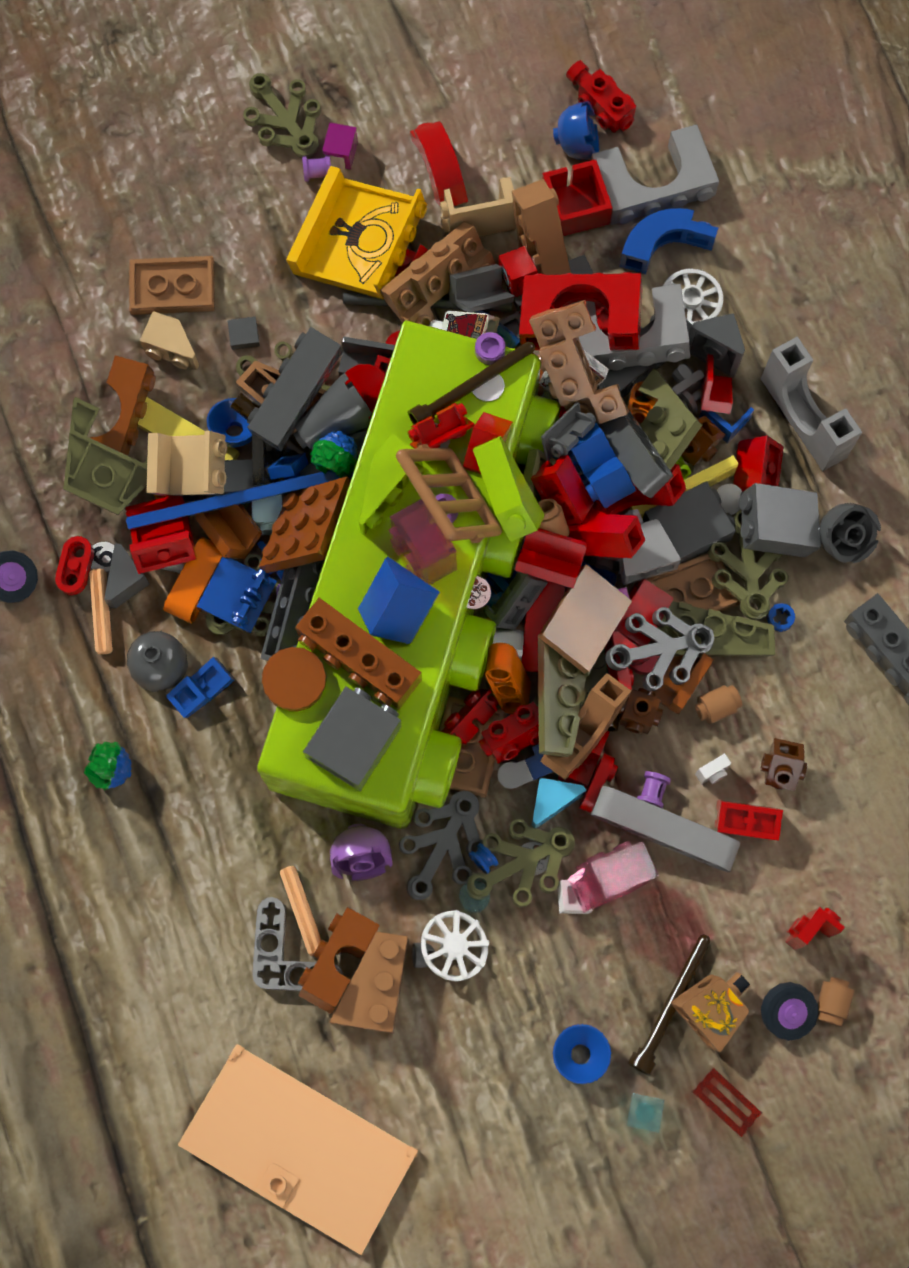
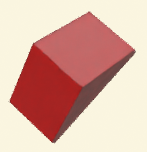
[463,412,513,475]

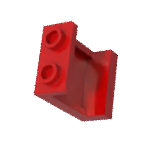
[125,495,197,574]

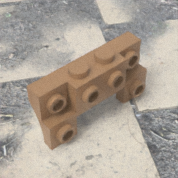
[380,221,496,326]
[529,300,629,424]

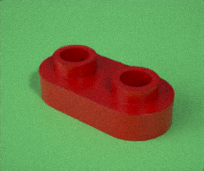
[55,536,94,595]
[579,753,618,813]

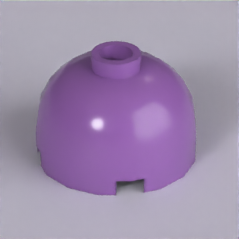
[330,824,393,881]

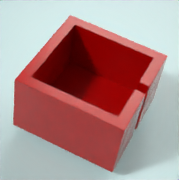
[542,159,613,236]

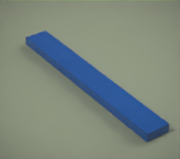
[126,469,354,530]

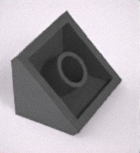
[689,313,745,378]

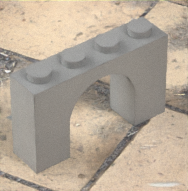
[591,124,719,225]
[567,283,690,370]
[761,337,862,472]

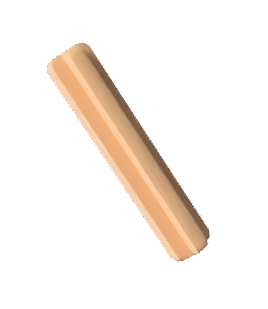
[89,568,113,655]
[280,866,321,956]

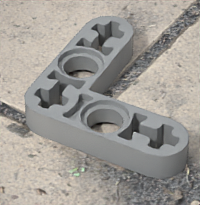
[252,897,344,991]

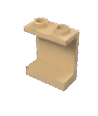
[440,177,516,237]
[146,431,227,496]

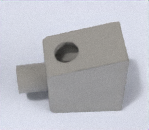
[618,509,681,585]

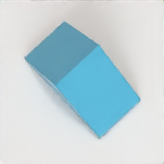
[532,778,586,829]

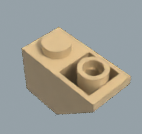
[140,311,199,370]

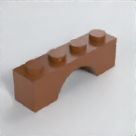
[89,355,156,456]

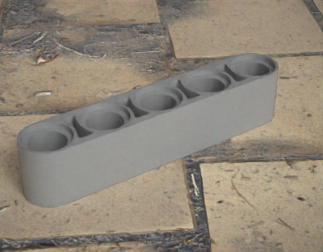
[591,786,741,872]

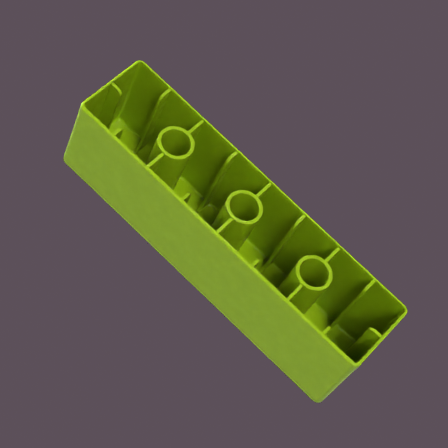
[257,320,561,829]

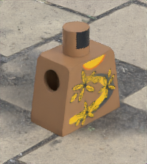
[670,972,750,1052]

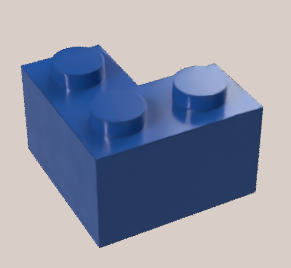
[568,423,637,509]

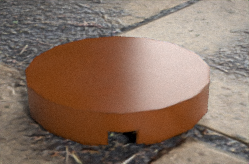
[262,647,327,712]

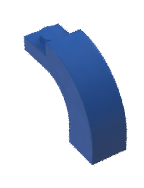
[619,208,718,274]

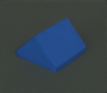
[358,557,440,644]

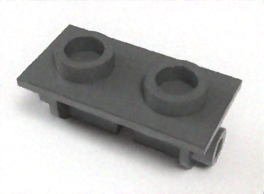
[541,402,596,461]

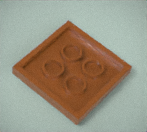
[259,476,351,573]

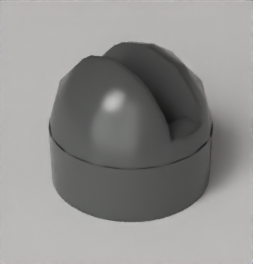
[412,943,435,968]

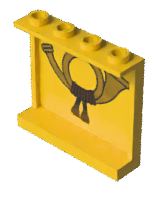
[286,166,427,300]

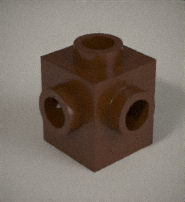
[681,415,725,466]
[619,688,664,734]
[760,738,807,791]

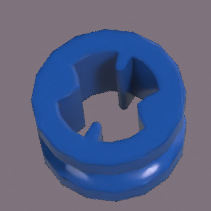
[767,603,795,632]
[469,843,499,874]

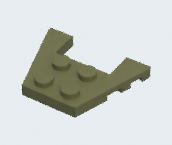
[638,369,702,470]
[63,397,148,515]

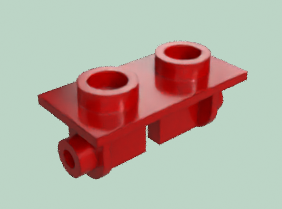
[407,403,475,449]
[441,689,499,746]

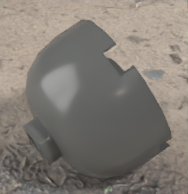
[820,503,881,563]
[127,631,188,692]

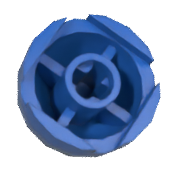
[553,101,599,160]

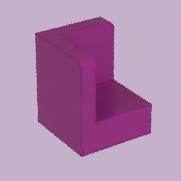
[323,122,358,170]

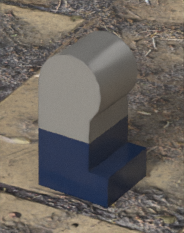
[498,744,554,789]

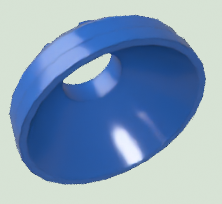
[207,398,256,448]
[553,1024,611,1084]

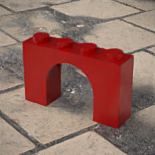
[519,272,643,351]
[568,464,687,559]

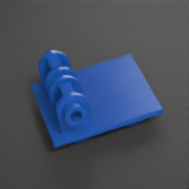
[197,557,277,633]

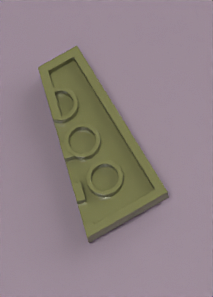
[654,601,775,656]
[538,634,591,757]

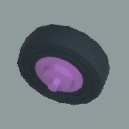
[0,550,38,603]
[761,982,819,1041]

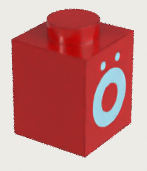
[498,246,538,298]

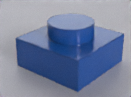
[267,453,309,480]

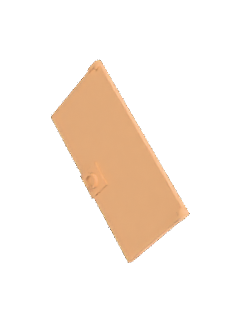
[178,1044,418,1255]

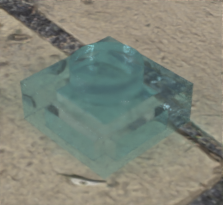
[626,1093,665,1133]

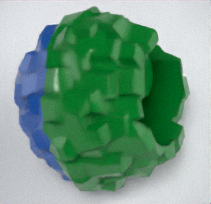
[311,431,359,478]
[84,742,132,790]

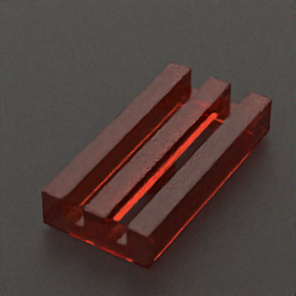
[692,1068,762,1137]

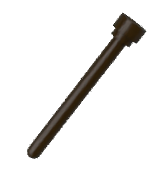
[408,342,535,425]
[628,934,710,1076]

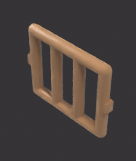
[396,444,502,543]

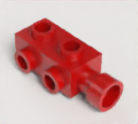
[566,60,637,133]
[478,701,539,764]

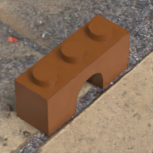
[297,907,380,1014]

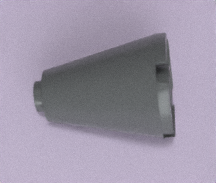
[293,373,372,450]

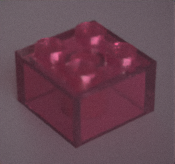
[388,499,457,585]
[568,841,659,913]

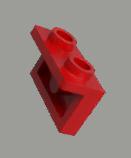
[786,907,845,950]

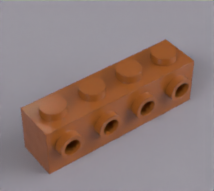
[295,598,422,710]

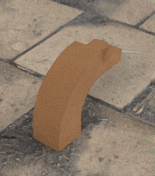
[540,673,631,779]

